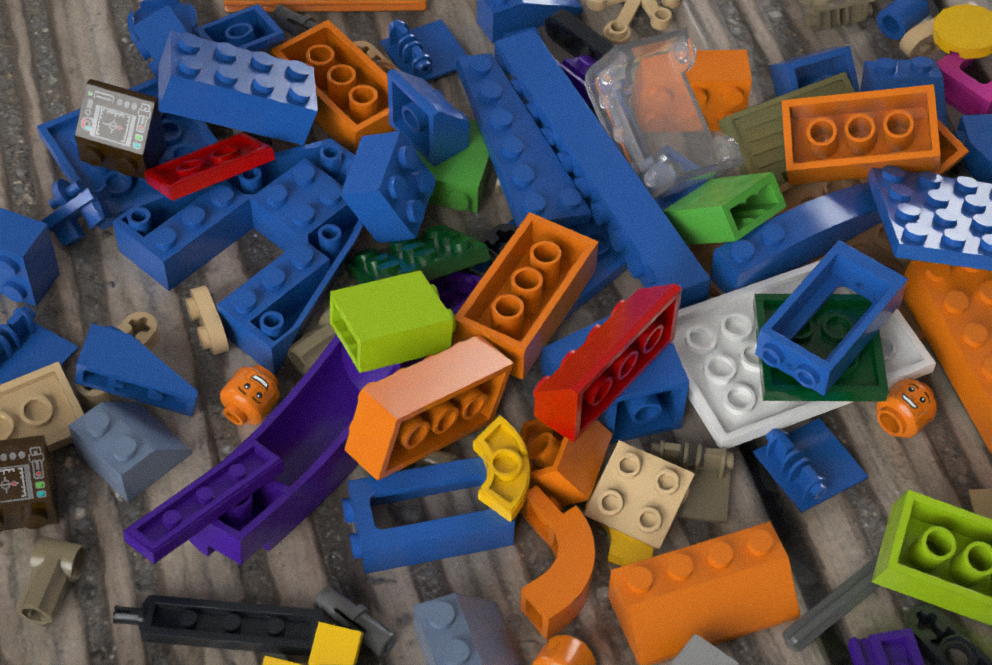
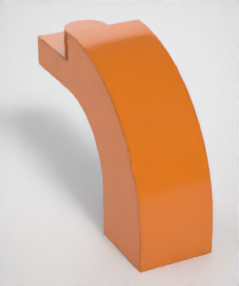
[520,485,595,640]

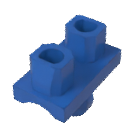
[40,179,113,247]

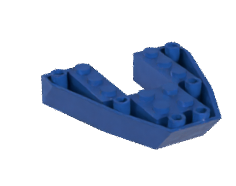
[112,138,363,376]

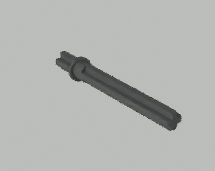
[782,554,880,652]

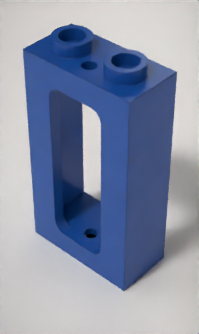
[755,240,908,396]
[341,456,515,574]

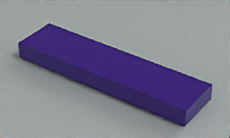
[123,439,284,564]

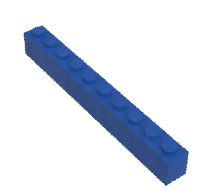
[494,29,710,310]

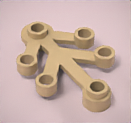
[587,0,682,51]

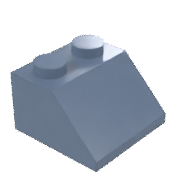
[69,402,192,503]
[413,593,521,665]

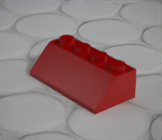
[533,284,682,443]

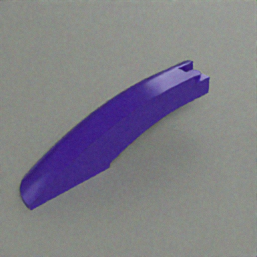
[189,272,482,565]

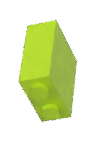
[330,270,456,373]

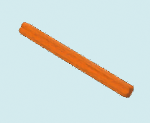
[223,0,427,13]

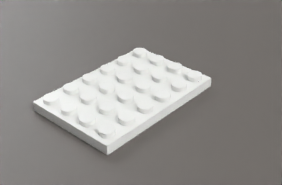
[671,248,936,449]

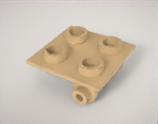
[583,440,695,550]

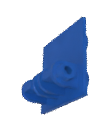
[380,19,468,82]
[0,306,79,385]
[753,418,868,513]

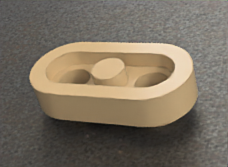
[185,285,229,355]

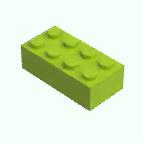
[872,489,992,626]

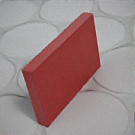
[144,132,276,201]

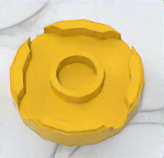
[932,4,992,59]

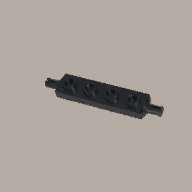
[113,595,351,656]

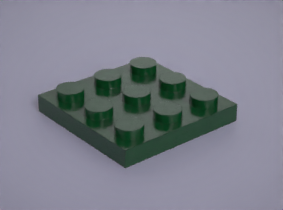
[345,225,491,284]
[753,294,889,402]

